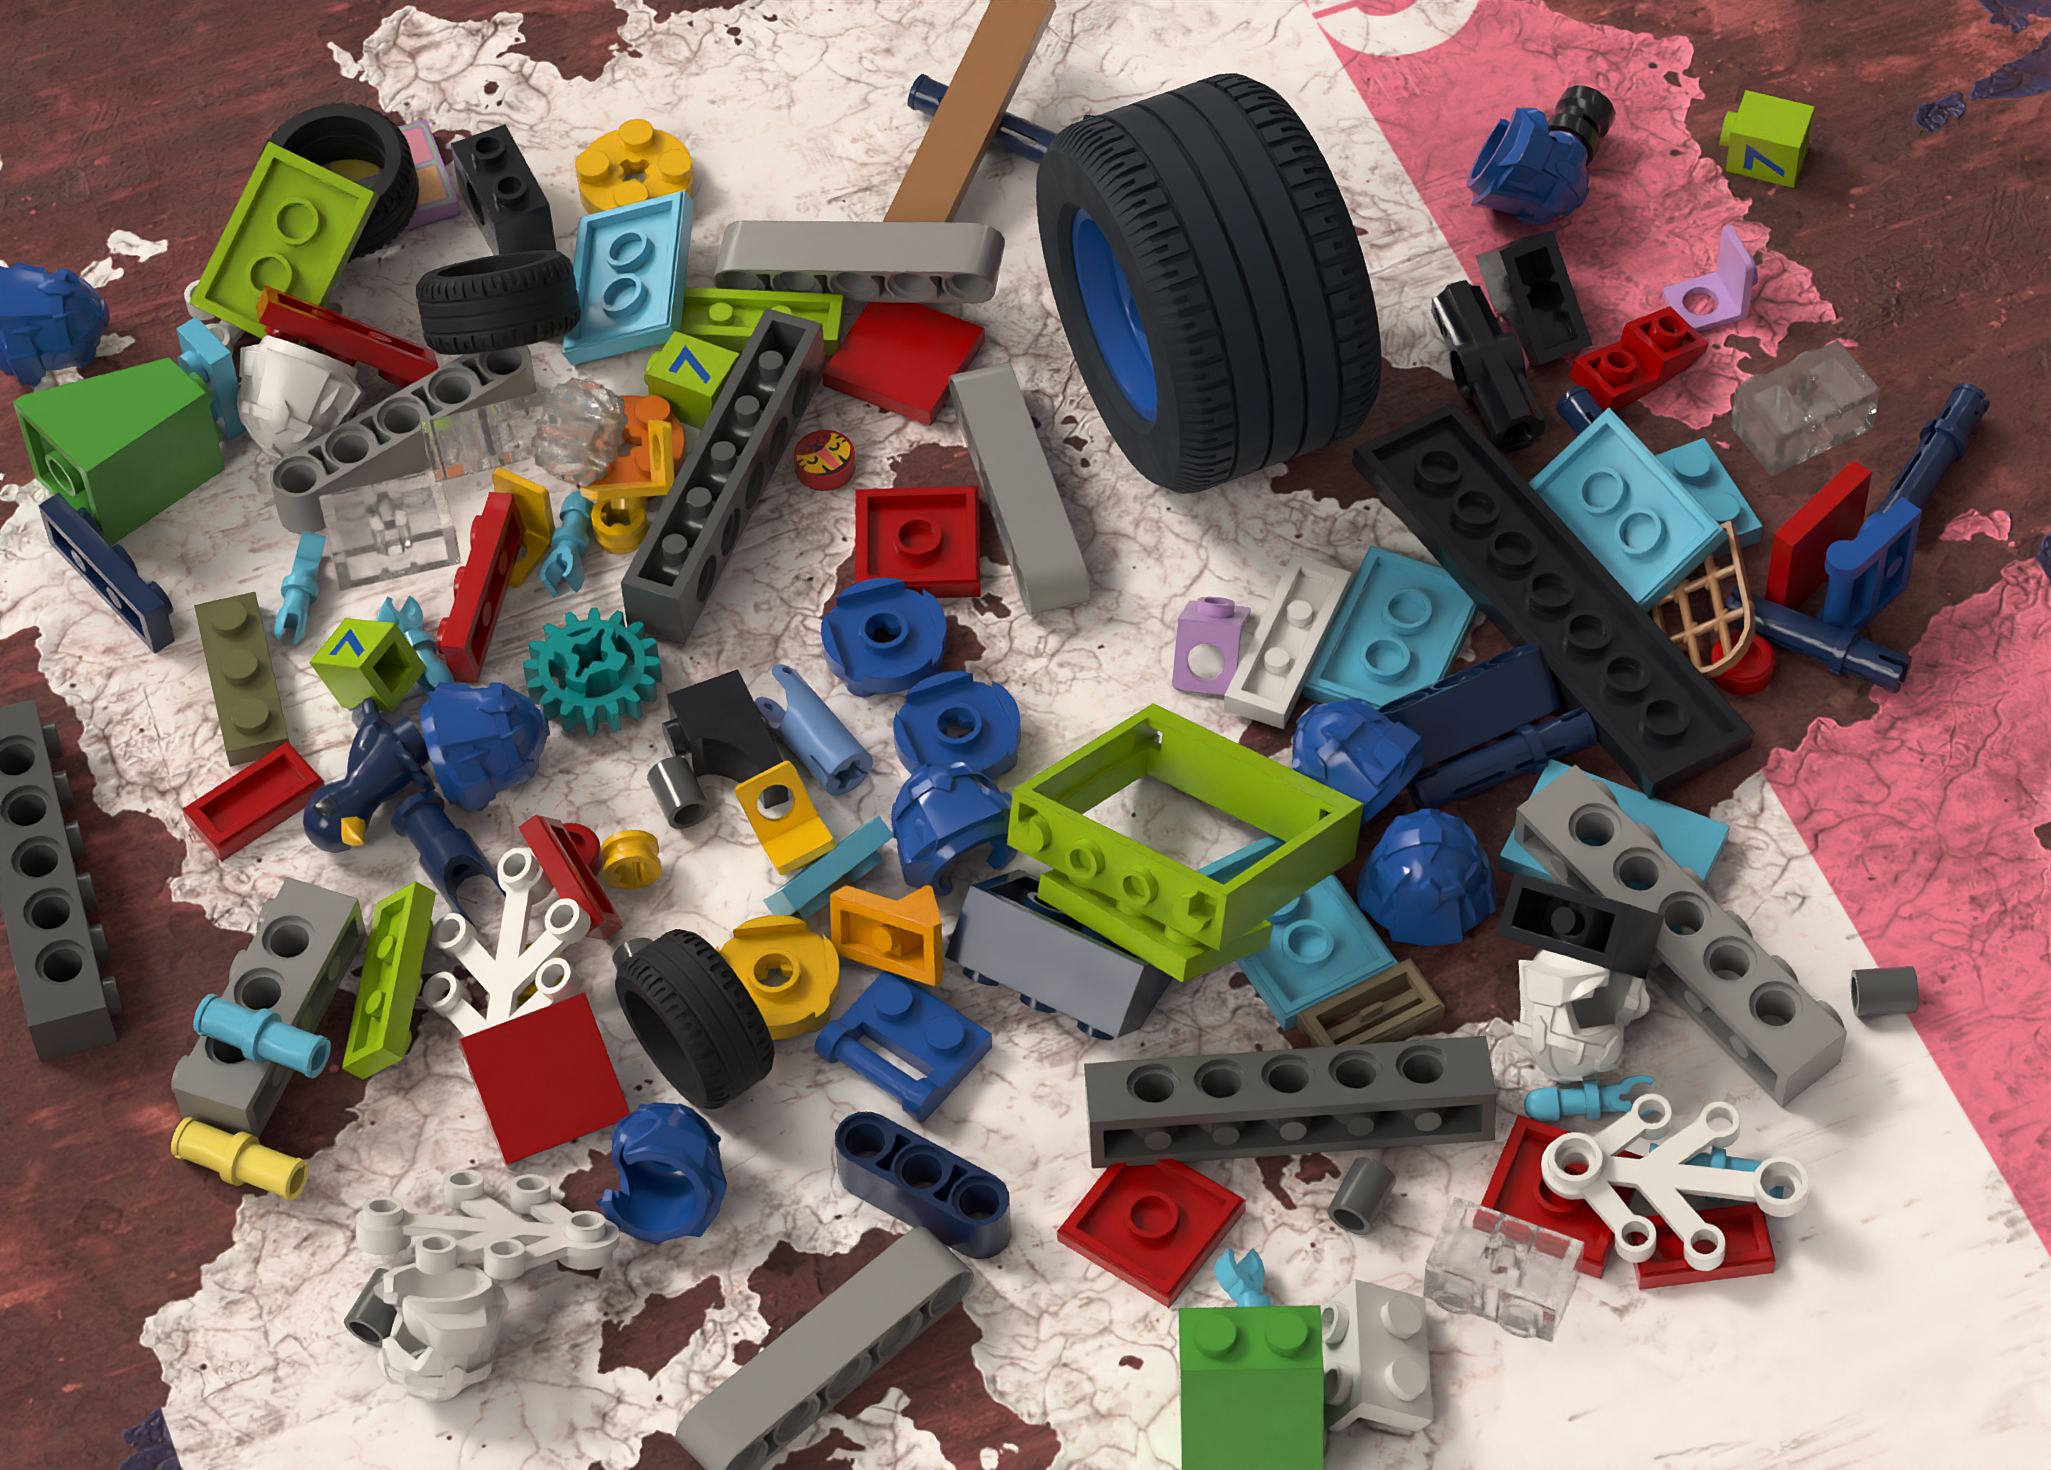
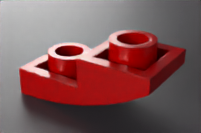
[1569,306,1709,412]

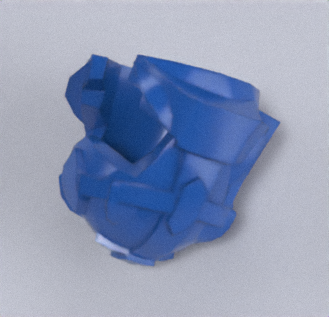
[1466,107,1590,226]
[0,262,110,387]
[419,682,550,813]
[1292,698,1426,827]
[891,762,1018,896]
[1357,808,1498,946]
[595,1102,727,1245]

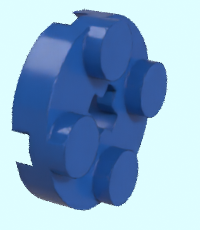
[821,578,948,697]
[893,671,1021,781]

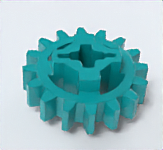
[523,607,663,736]

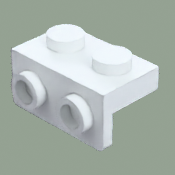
[1321,1279,1433,1432]

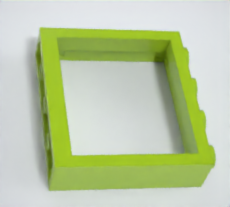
[1007,703,1363,951]

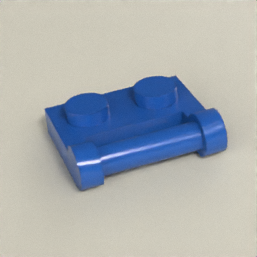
[1816,497,1922,630]
[814,970,992,1122]

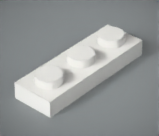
[1224,554,1352,729]

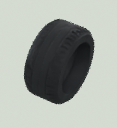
[260,103,419,260]
[416,250,581,355]
[615,929,775,1110]

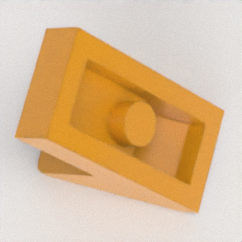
[830,885,943,986]

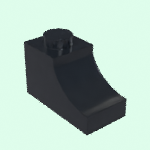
[1475,231,1592,367]
[662,669,789,809]

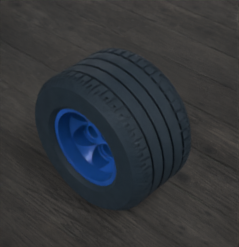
[1036,73,1382,494]

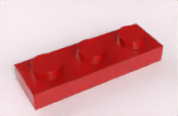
[256,285,439,388]
[437,492,526,683]

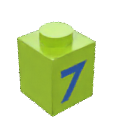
[1719,90,1815,188]
[644,331,740,430]
[309,618,427,712]

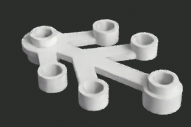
[422,848,591,1071]
[1541,1093,1809,1271]
[356,1169,619,1280]

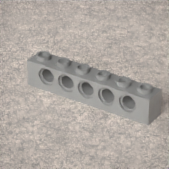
[1514,764,1847,1108]

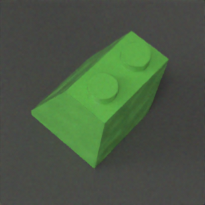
[13,357,225,546]
[1178,1305,1324,1470]

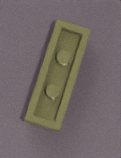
[194,591,290,767]

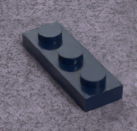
[38,492,175,654]

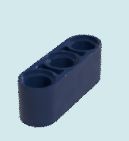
[1377,643,1561,769]
[835,1111,1011,1259]

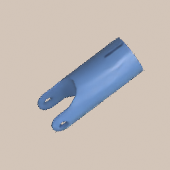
[754,664,873,796]

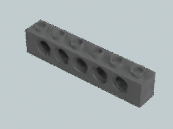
[621,308,826,645]
[0,698,124,1062]
[1084,1036,1496,1169]

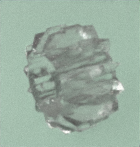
[531,377,628,487]

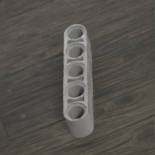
[713,220,1005,304]
[270,345,537,535]
[949,362,1091,616]
[675,1226,974,1470]

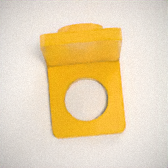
[580,419,675,509]
[492,467,555,588]
[734,761,837,876]

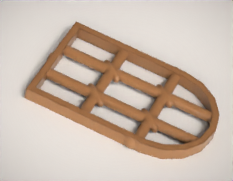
[1651,520,1755,679]

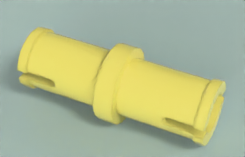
[171,1116,309,1201]

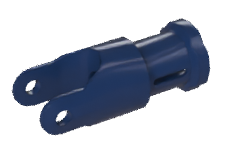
[390,790,506,927]

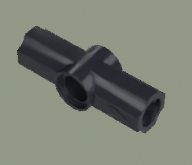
[1431,280,1546,452]

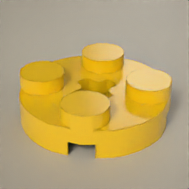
[575,119,694,215]
[716,915,841,1040]

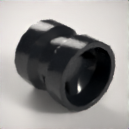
[1547,85,1616,166]

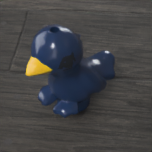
[303,697,436,853]

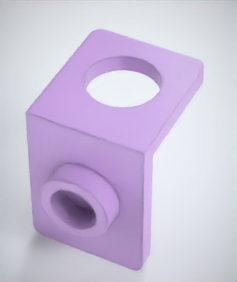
[1662,225,1758,333]
[1172,596,1251,695]

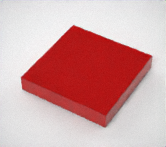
[822,301,985,426]
[1765,460,1872,610]
[855,486,981,598]
[458,992,631,1166]
[1472,1115,1644,1279]
[1057,1158,1246,1308]

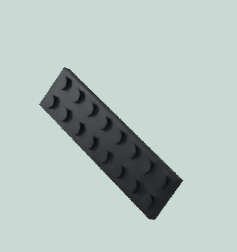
[1352,401,1755,800]

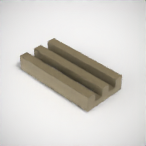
[1297,958,1445,1048]

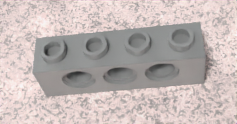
[171,877,366,1139]

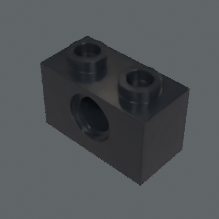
[451,124,557,255]
[1496,871,1664,980]

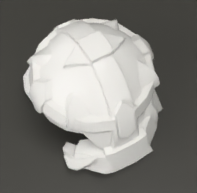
[237,335,366,459]
[1514,949,1651,1084]
[373,1263,510,1404]

